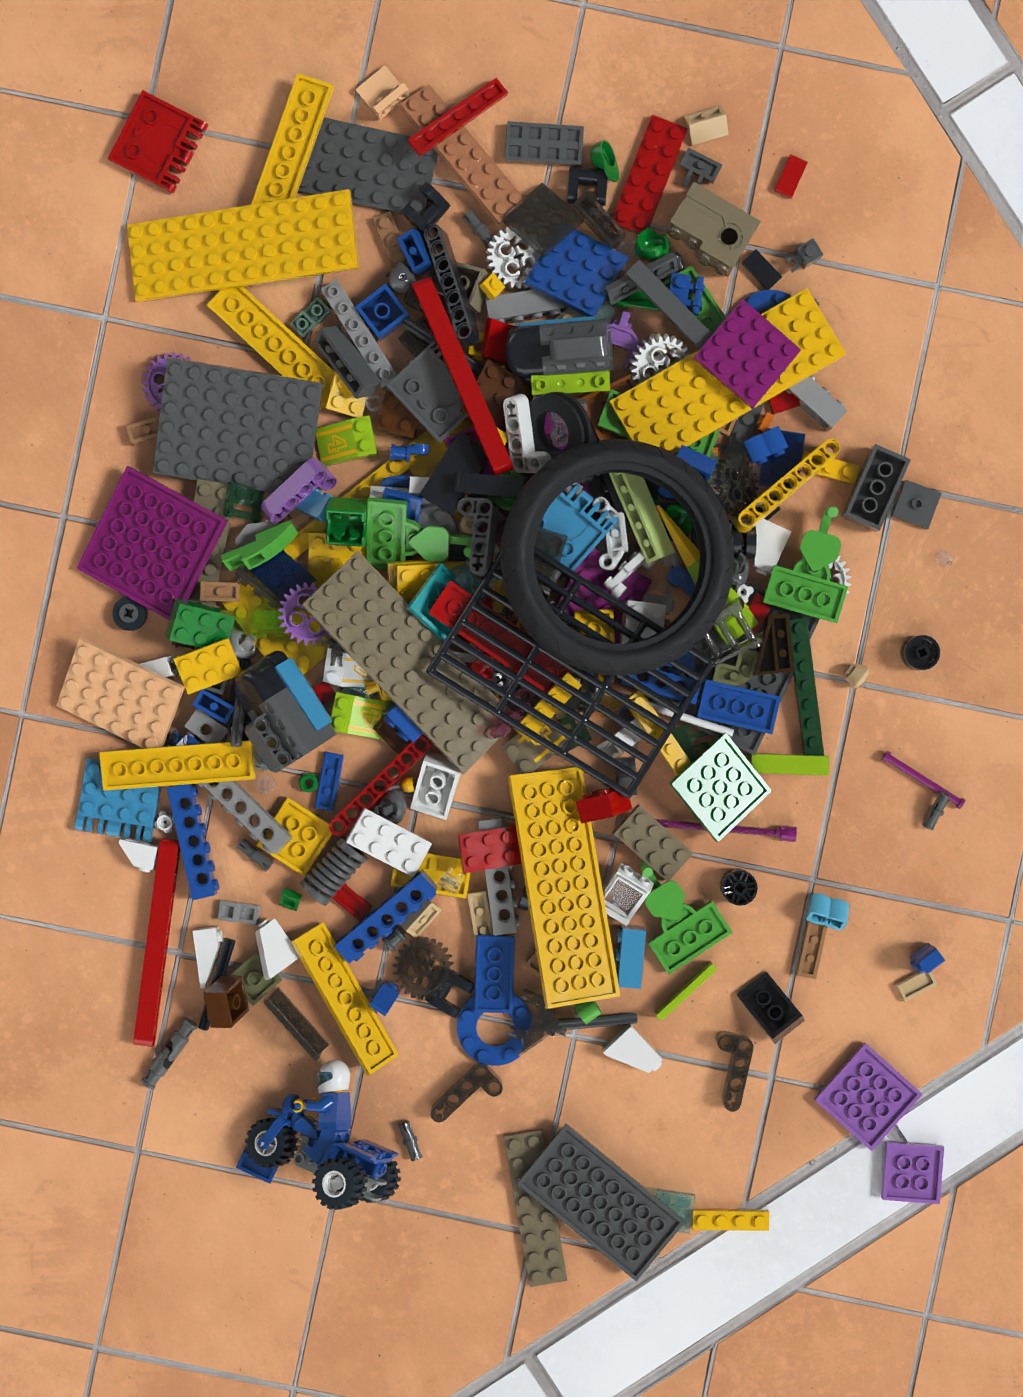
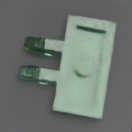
[671,724,710,762]

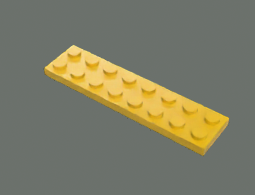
[251,73,335,205]
[207,287,334,410]
[99,740,256,791]
[291,922,399,1076]

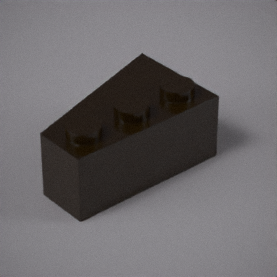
[753,613,794,675]

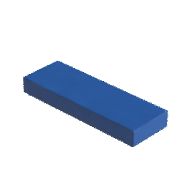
[315,751,344,811]

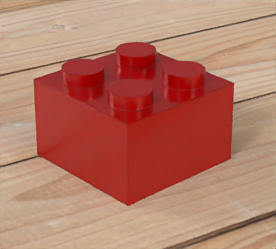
[575,787,632,824]

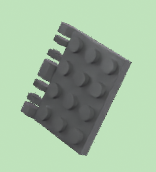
[386,340,476,443]

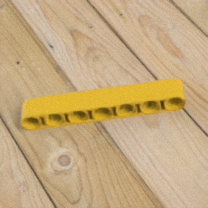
[735,439,840,533]

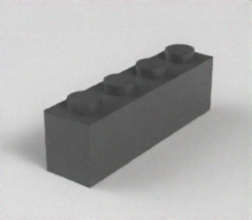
[314,325,381,399]

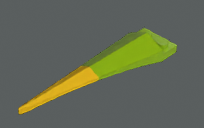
[657,505,759,646]

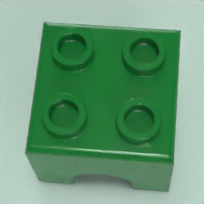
[326,497,368,547]

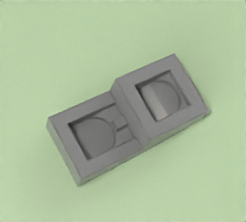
[218,900,261,925]

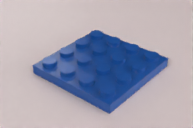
[525,222,629,317]

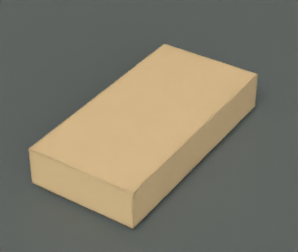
[894,972,938,1002]

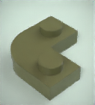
[712,648,759,686]

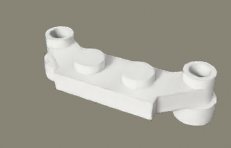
[593,497,628,571]
[603,549,656,598]

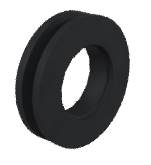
[529,392,592,459]

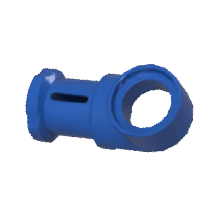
[390,444,429,462]

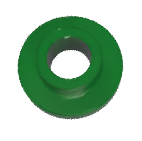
[299,773,318,792]

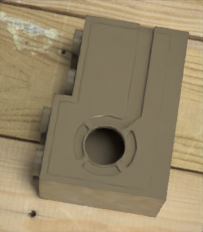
[667,182,761,277]

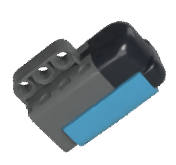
[505,316,614,381]
[233,650,337,773]

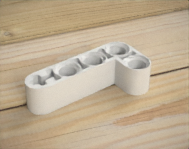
[503,394,551,473]

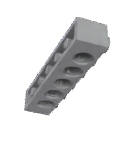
[321,279,397,391]
[198,781,293,854]
[478,817,520,936]

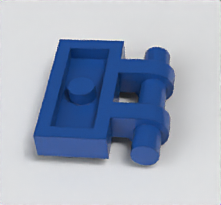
[669,272,705,316]

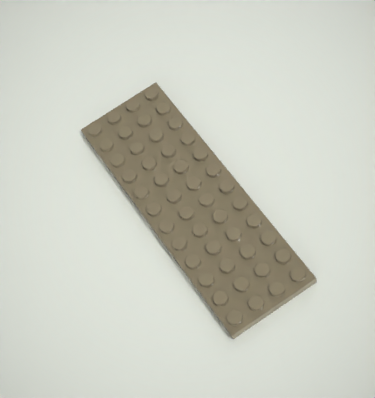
[302,551,517,774]

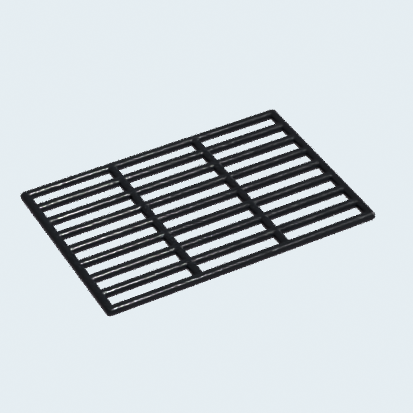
[426,547,715,799]

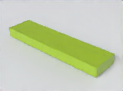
[752,753,830,776]
[655,961,717,1021]

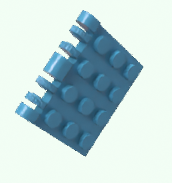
[535,484,618,571]
[75,758,161,843]

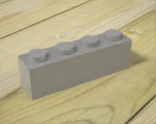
[485,289,565,323]
[785,375,847,431]

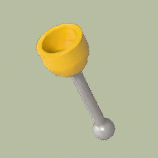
[374,777,416,793]

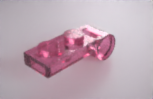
[490,688,535,739]

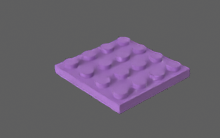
[814,1042,923,1151]

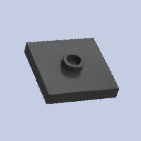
[891,480,942,529]

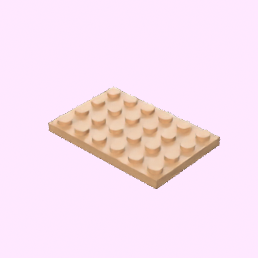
[56,637,185,748]

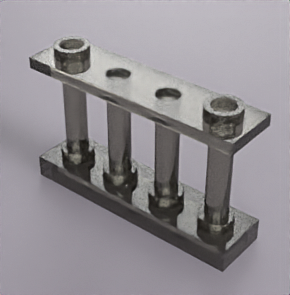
[691,596,764,673]

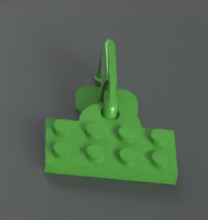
[366,497,473,571]
[762,506,848,623]
[639,861,733,974]

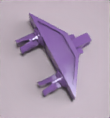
[611,311,644,372]

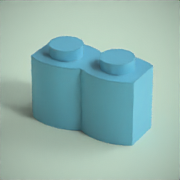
[806,893,849,930]

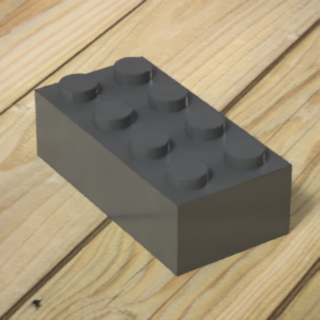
[841,444,911,532]

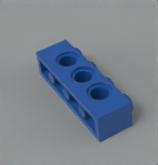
[620,667,700,704]

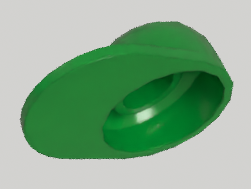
[590,140,619,182]

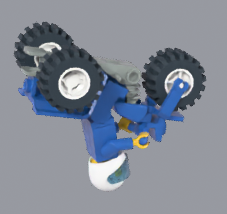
[245,1060,401,1210]

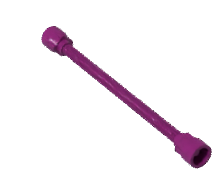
[655,819,797,842]

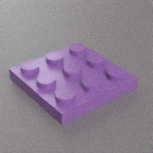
[881,1141,944,1204]

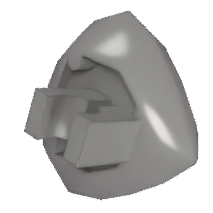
[229,629,257,659]

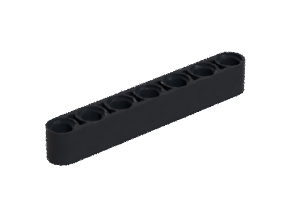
[424,224,480,346]

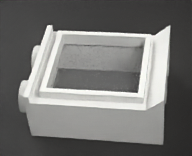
[603,863,654,926]

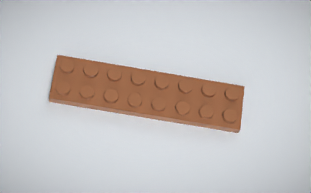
[399,84,527,226]

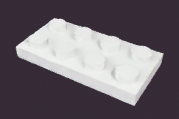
[346,807,432,877]

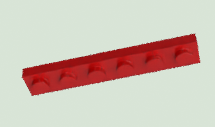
[407,78,508,157]

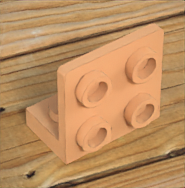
[356,66,409,120]

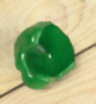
[634,227,671,262]
[660,502,692,535]

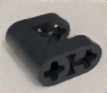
[567,167,608,206]
[401,182,451,235]
[425,966,475,1018]

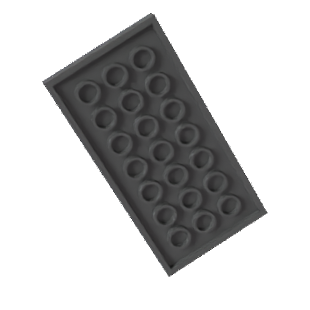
[298,117,438,215]
[517,1123,685,1281]

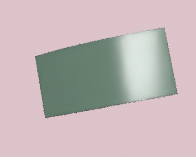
[290,296,333,338]

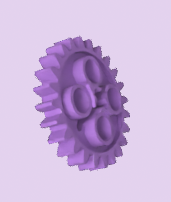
[141,352,191,411]
[278,582,330,646]

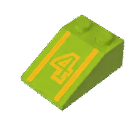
[316,415,378,466]
[330,692,391,740]

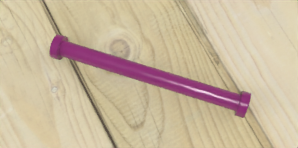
[881,751,966,809]

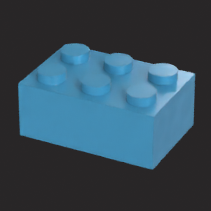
[614,924,646,989]

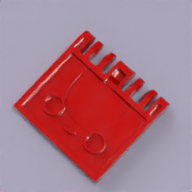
[108,90,209,194]

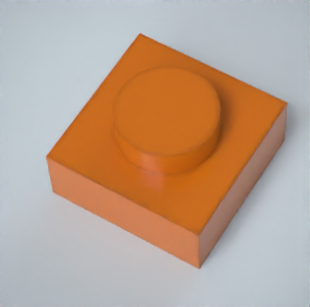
[756,412,774,434]

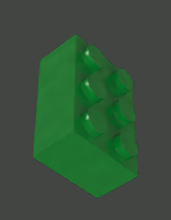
[165,598,236,648]

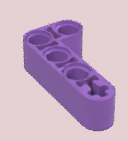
[261,458,337,523]

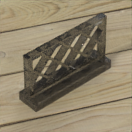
[264,987,329,1061]

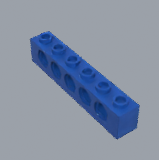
[167,784,219,900]
[334,869,437,964]

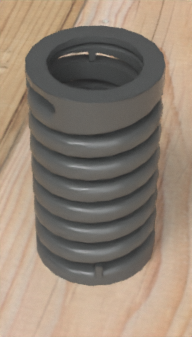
[300,836,368,906]

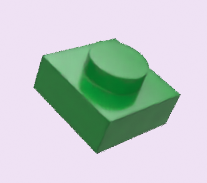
[279,888,302,911]

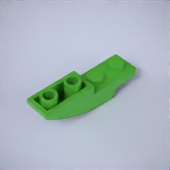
[221,520,298,571]

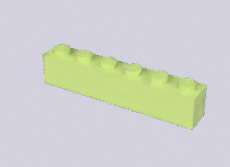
[609,473,675,564]

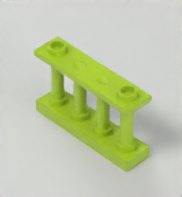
[531,371,610,396]

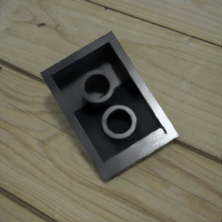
[737,971,805,1044]

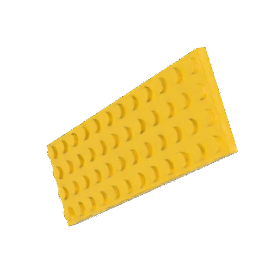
[127,189,359,302]
[609,288,846,454]
[508,767,620,1009]

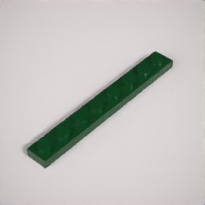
[789,617,824,755]

